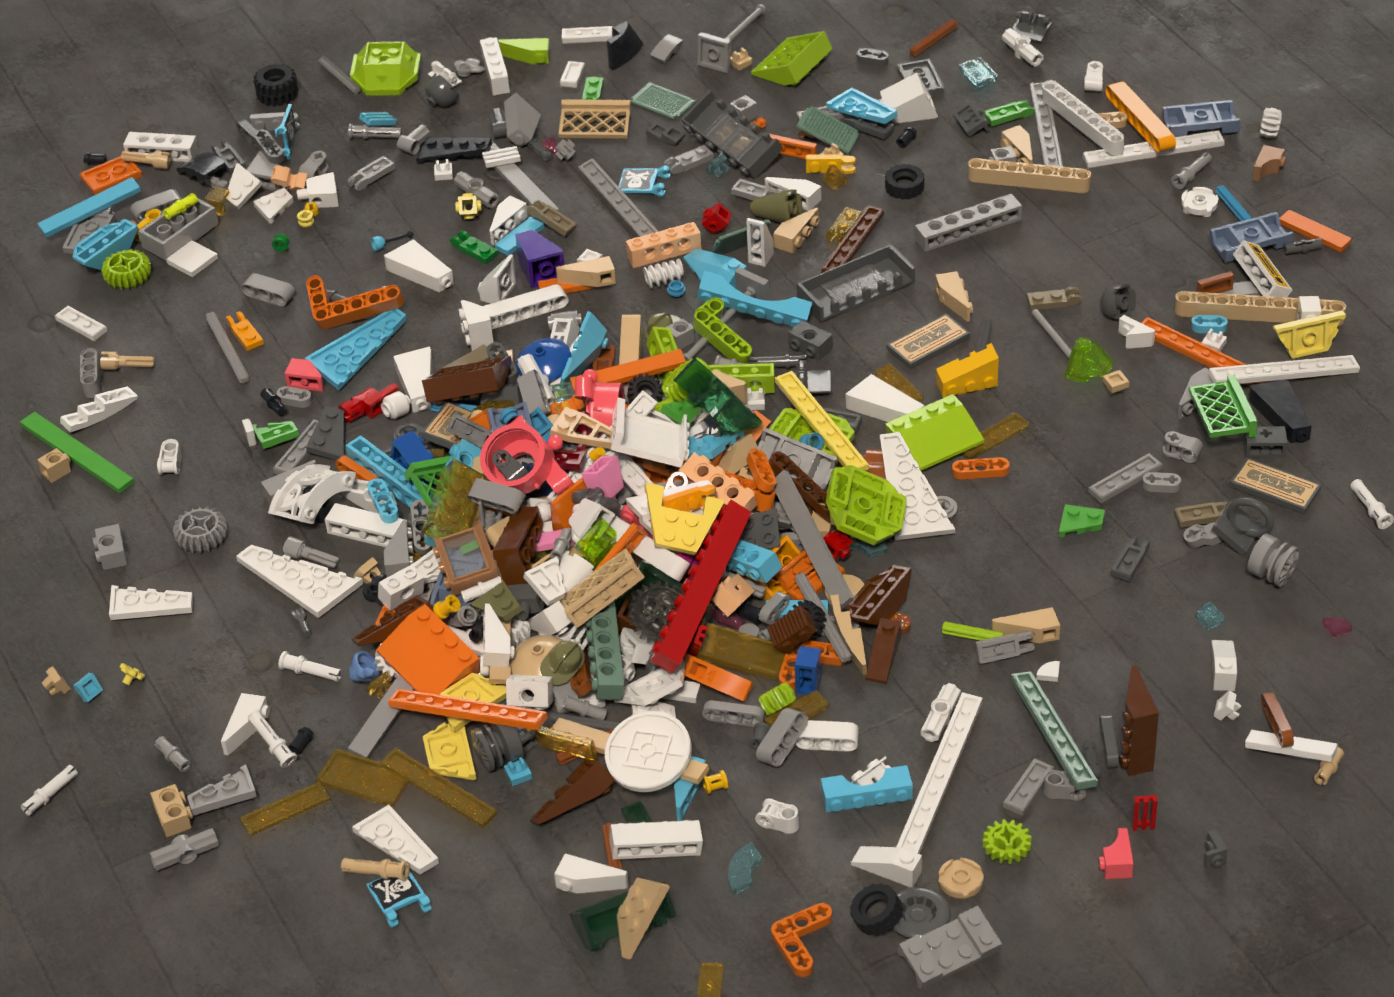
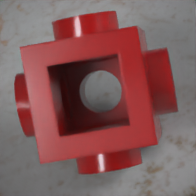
[701,202,732,235]
[823,530,854,562]

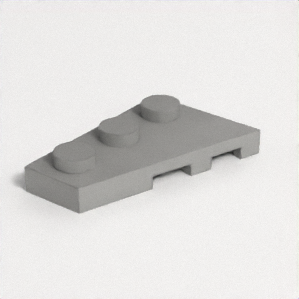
[187,764,257,816]

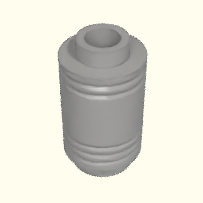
[547,310,582,331]

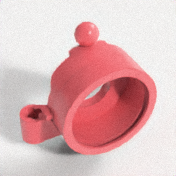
[574,369,625,437]
[480,415,574,496]

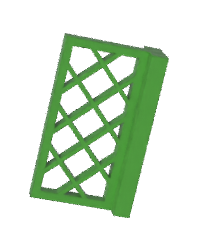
[1189,375,1257,438]
[404,455,451,508]

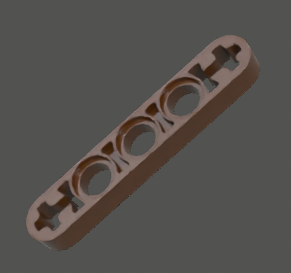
[769,451,834,526]

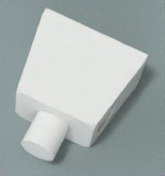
[297,172,339,208]

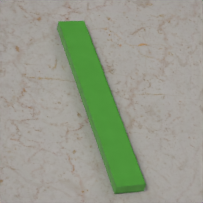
[20,412,134,494]

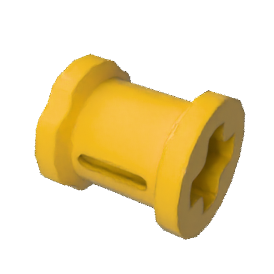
[433,594,461,619]
[702,770,729,795]

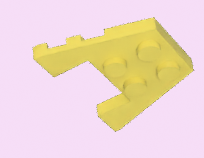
[644,482,724,555]

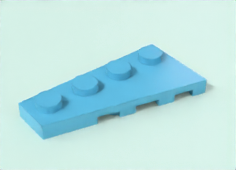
[826,88,898,124]

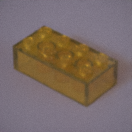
[421,459,488,539]

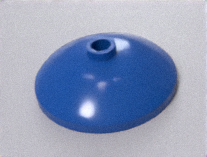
[516,338,571,383]

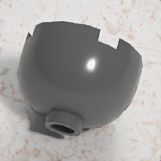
[426,74,459,107]
[1100,283,1136,320]

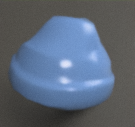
[349,651,380,682]

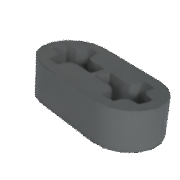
[857,48,888,67]

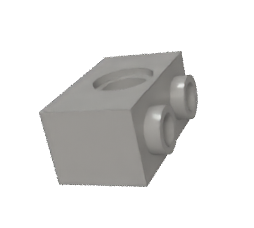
[93,524,127,570]

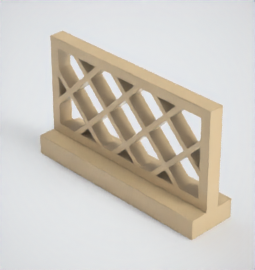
[558,100,631,138]
[561,548,645,628]

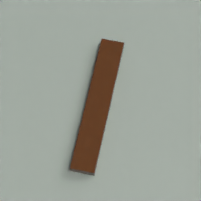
[821,205,884,273]

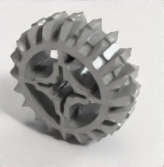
[173,506,228,553]

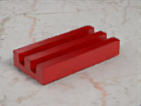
[688,624,708,657]
[1132,795,1158,831]

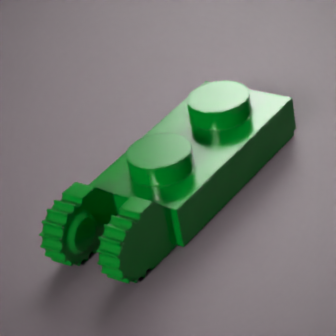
[450,230,498,264]

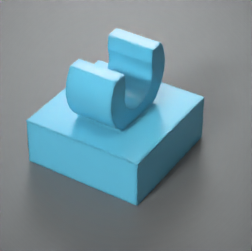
[73,673,103,702]
[504,757,532,786]

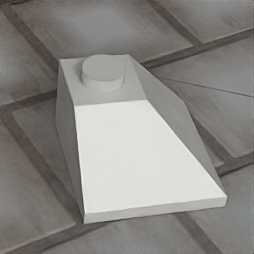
[478,255,516,304]

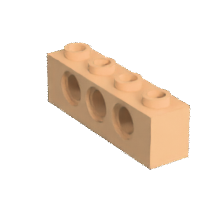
[626,222,701,268]
[679,452,758,511]

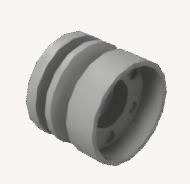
[1247,533,1300,587]

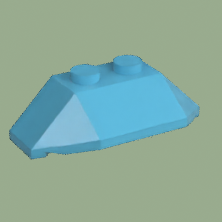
[72,219,138,270]

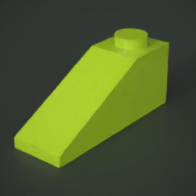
[498,38,550,64]

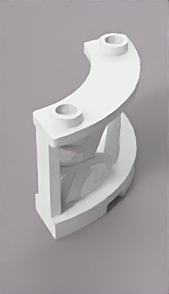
[268,464,356,524]

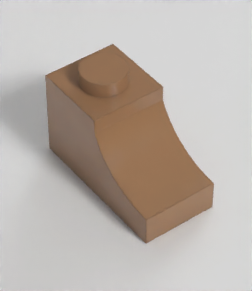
[1253,145,1286,181]

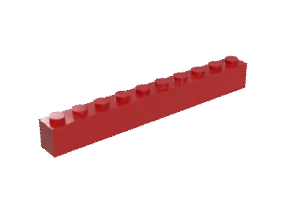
[650,499,751,674]

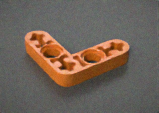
[779,640,846,690]
[771,903,832,977]

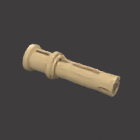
[341,858,410,881]

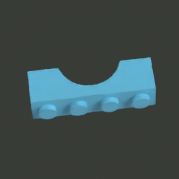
[821,765,913,813]

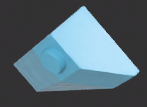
[683,248,747,289]

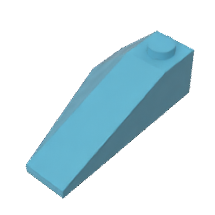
[559,311,609,391]

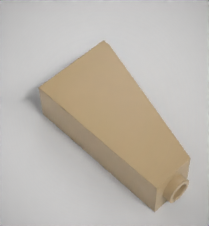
[619,315,643,387]

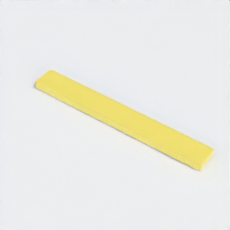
[775,371,869,471]

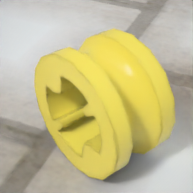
[297,210,314,227]

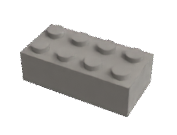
[138,199,218,261]

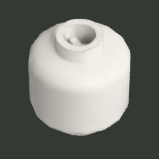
[381,391,411,419]

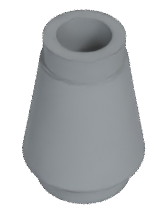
[452,606,477,627]

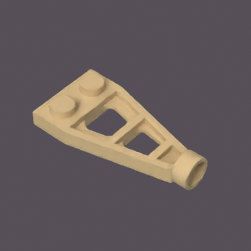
[550,407,612,449]

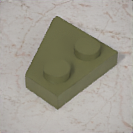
[470,581,523,622]

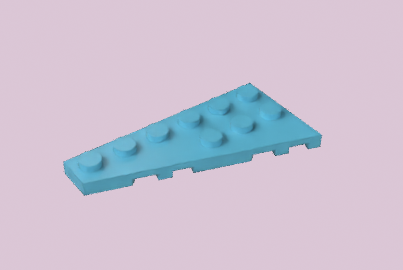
[305,308,407,391]

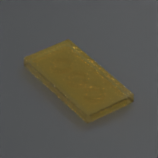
[697,623,786,682]
[315,749,413,808]

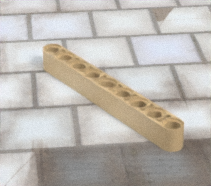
[1174,291,1346,326]

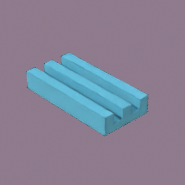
[359,112,397,126]

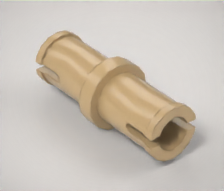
[1314,747,1344,785]

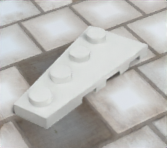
[626,480,717,522]
[352,805,439,875]

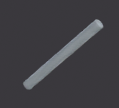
[1031,309,1075,360]

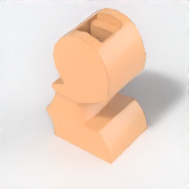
[270,166,307,192]

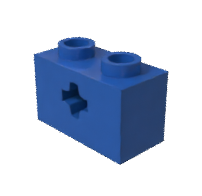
[795,646,822,696]

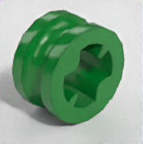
[272,234,290,252]

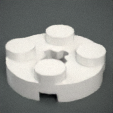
[1181,187,1218,217]

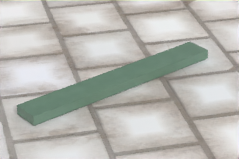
[1010,671,1098,790]

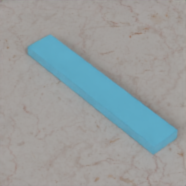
[37,177,141,238]

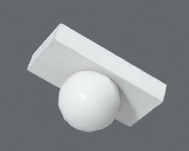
[527,498,553,533]

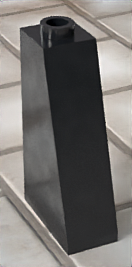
[1249,379,1312,443]

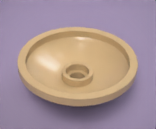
[511,635,563,676]

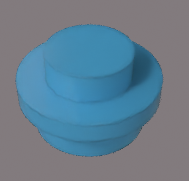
[667,280,686,297]
[500,408,518,425]

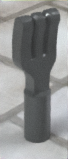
[290,607,312,637]

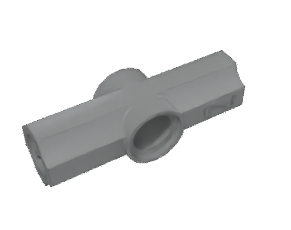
[454,171,499,209]
[149,828,219,871]

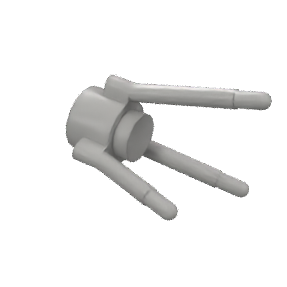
[478,478,503,531]

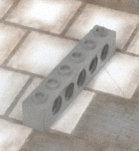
[915,193,1022,252]

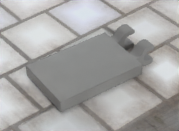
[62,205,115,254]

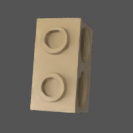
[150,784,193,837]

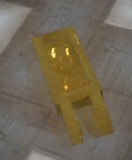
[825,207,862,244]

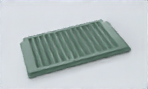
[631,82,696,120]
[796,106,859,155]
[712,220,771,255]

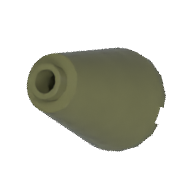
[750,189,802,223]

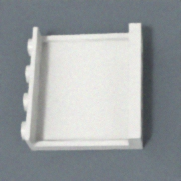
[611,398,689,468]

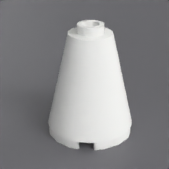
[551,551,594,607]

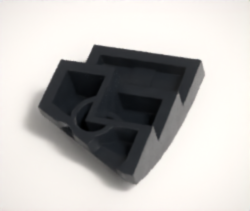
[607,21,643,71]
[176,152,226,181]

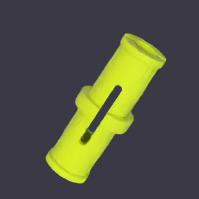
[163,193,199,220]

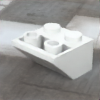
[458,300,493,351]

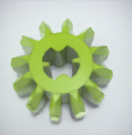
[758,683,796,715]

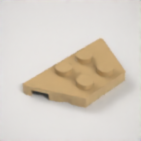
[617,877,670,960]

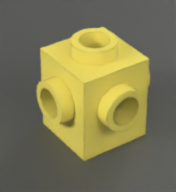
[455,193,481,220]

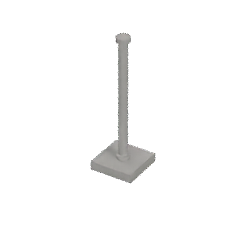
[698,4,766,73]
[683,267,771,361]

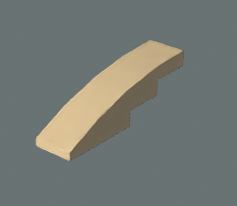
[830,594,867,675]

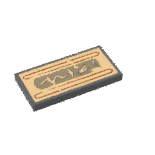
[887,313,970,369]
[420,401,473,449]
[1230,457,1322,514]

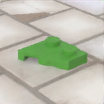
[660,399,702,428]
[252,421,299,449]
[1059,504,1105,537]

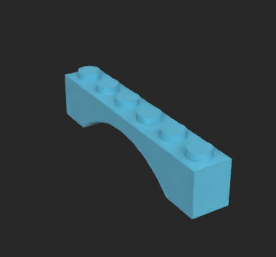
[696,270,812,328]

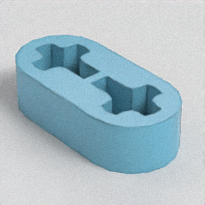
[1191,315,1228,334]

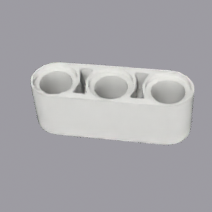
[795,720,859,751]

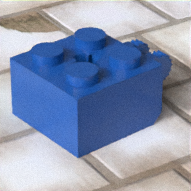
[390,430,436,489]

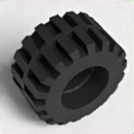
[253,64,298,106]

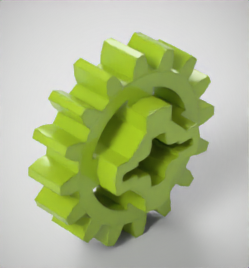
[983,819,1032,864]

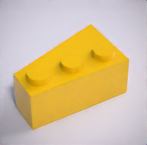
[936,343,999,398]

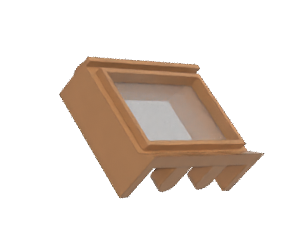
[432,522,499,596]

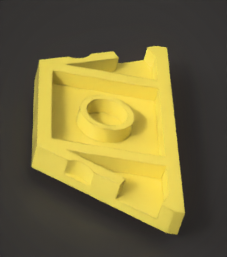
[1273,311,1346,359]
[440,673,506,732]
[423,722,477,780]

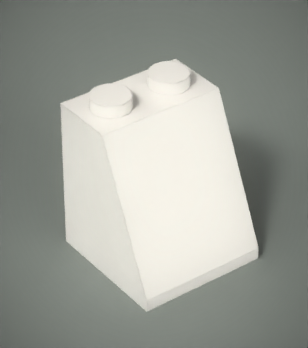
[880,73,938,124]

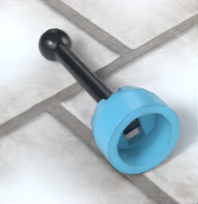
[371,231,414,251]

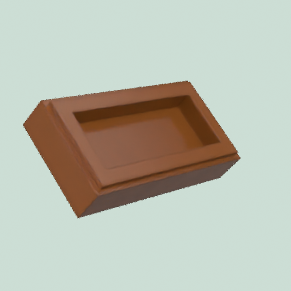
[1196,271,1234,293]

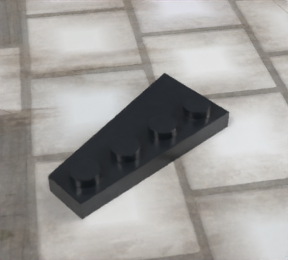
[416,137,492,165]

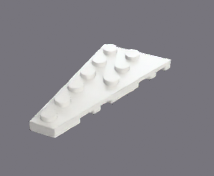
[880,432,955,540]
[236,545,363,618]

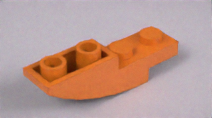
[683,653,753,702]

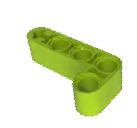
[693,297,752,364]

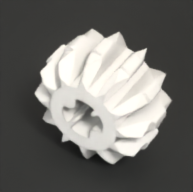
[1260,108,1282,138]
[510,616,531,647]

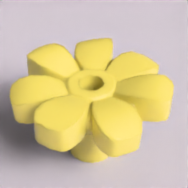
[120,663,145,685]

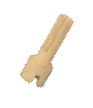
[121,151,171,170]
[100,351,155,370]

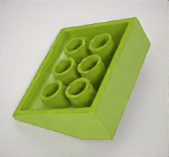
[751,31,833,86]
[885,394,985,471]

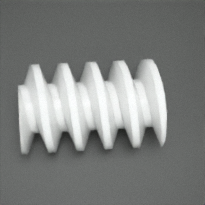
[643,259,684,289]

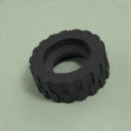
[885,164,924,200]
[850,883,903,936]

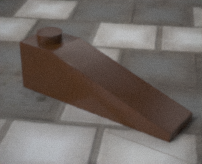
[352,595,434,646]
[530,760,615,825]

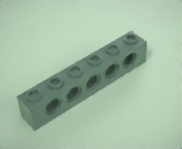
[585,601,624,700]

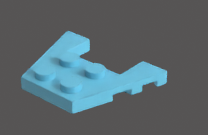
[687,428,745,460]

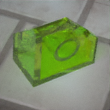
[1064,337,1114,382]
[573,517,616,569]

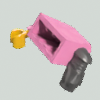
[571,447,623,504]

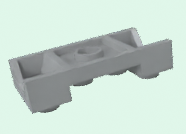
[757,427,839,491]
[897,906,1002,990]

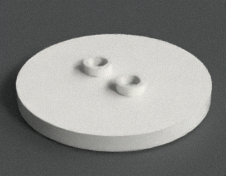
[605,711,692,792]

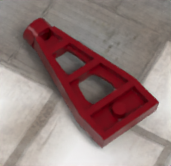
[553,411,591,471]

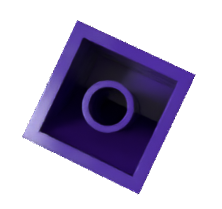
[515,230,564,288]

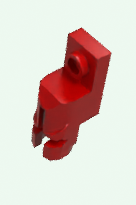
[338,383,399,422]

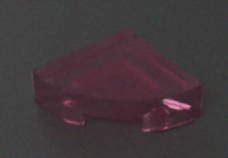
[542,136,557,154]
[1322,617,1352,637]

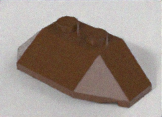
[846,565,912,625]

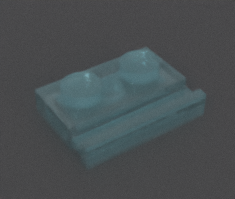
[959,58,998,88]

